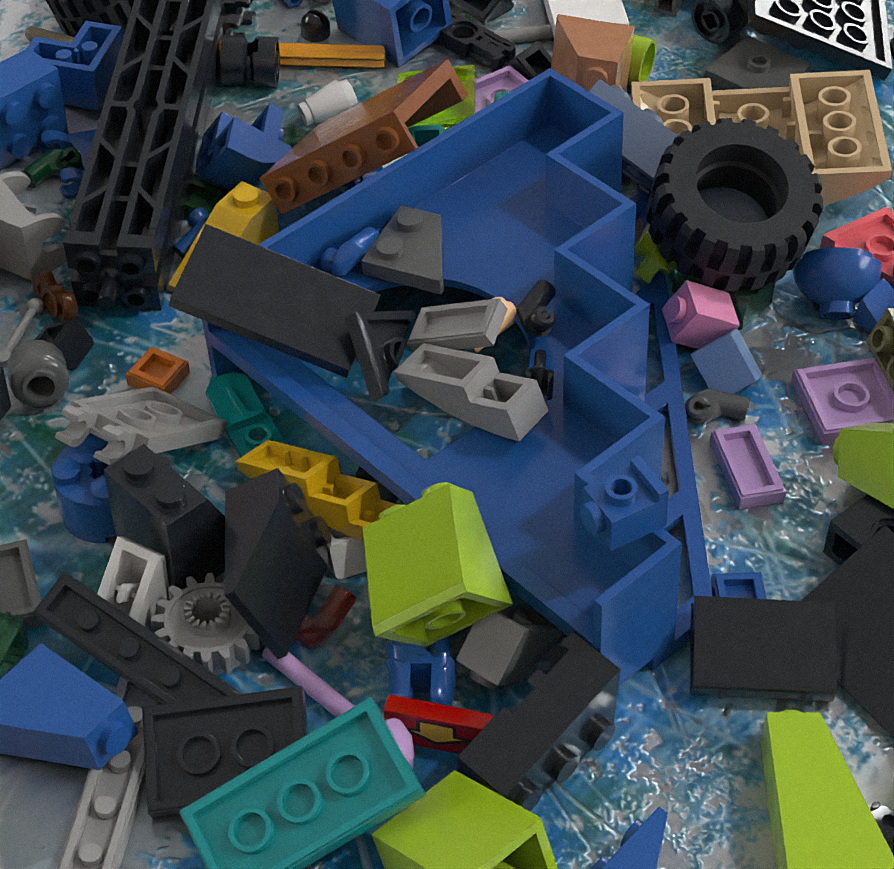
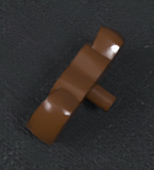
[32,270,78,322]

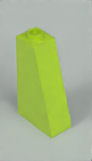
[760,710,894,869]

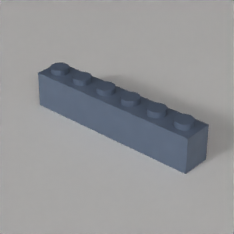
[589,79,768,223]

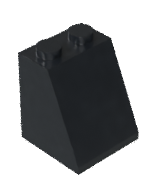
[104,444,225,590]

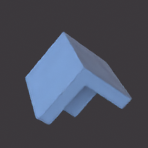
[690,328,762,394]

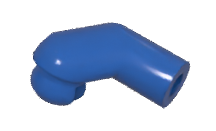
[320,227,380,277]

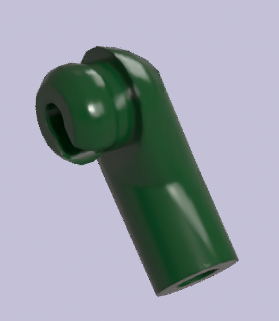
[22,147,82,188]

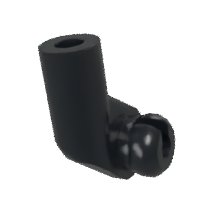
[516,280,556,337]

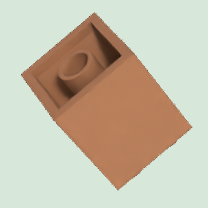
[551,14,635,92]

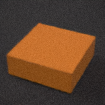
[126,346,190,394]

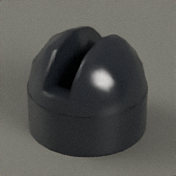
[300,9,331,42]

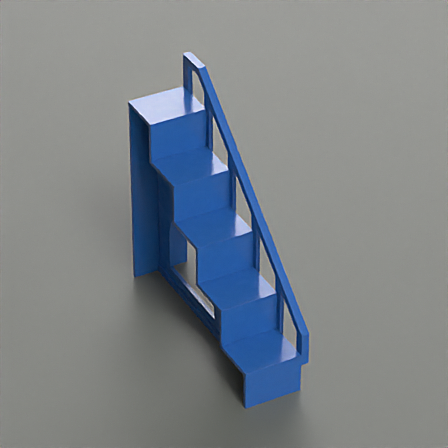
[202,68,713,687]

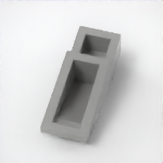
[394,343,549,441]

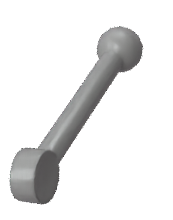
[0,297,44,368]

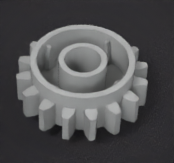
[151,573,262,675]

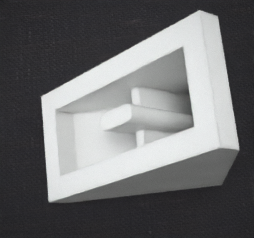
[97,536,170,628]

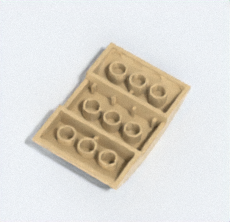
[631,70,892,206]

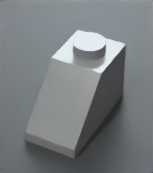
[456,604,562,689]

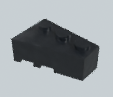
[457,631,621,811]

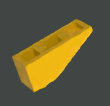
[168,181,279,292]

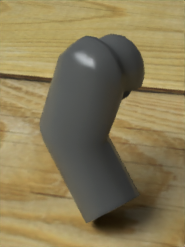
[685,388,750,424]

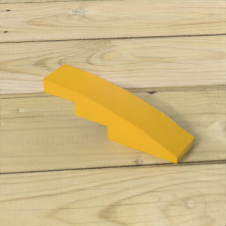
[236,440,399,541]

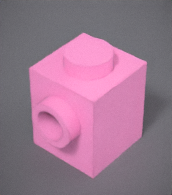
[662,280,740,349]

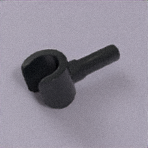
[525,349,554,400]

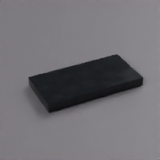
[169,224,381,378]

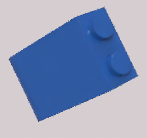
[332,0,452,67]

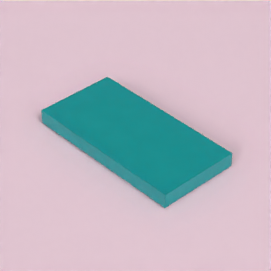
[179,697,426,869]

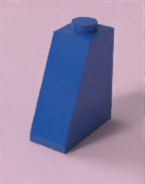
[0,643,138,770]

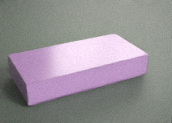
[710,424,786,510]

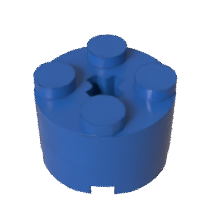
[51,433,132,543]

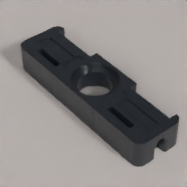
[436,10,516,73]

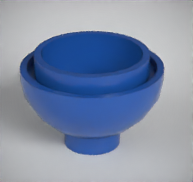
[793,247,882,320]

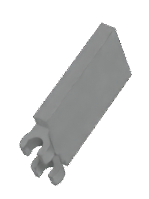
[55,386,227,466]

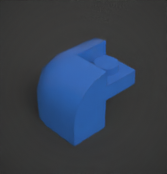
[195,103,292,191]

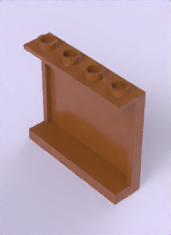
[260,59,468,214]

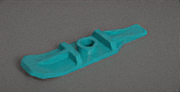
[205,371,286,458]

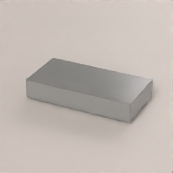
[407,298,507,352]

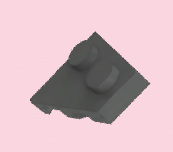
[361,205,444,294]

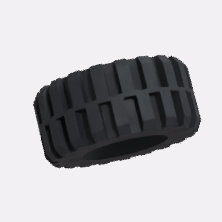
[645,118,824,291]

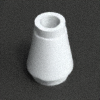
[297,79,358,126]

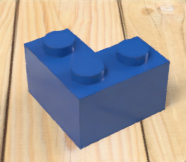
[26,21,124,110]

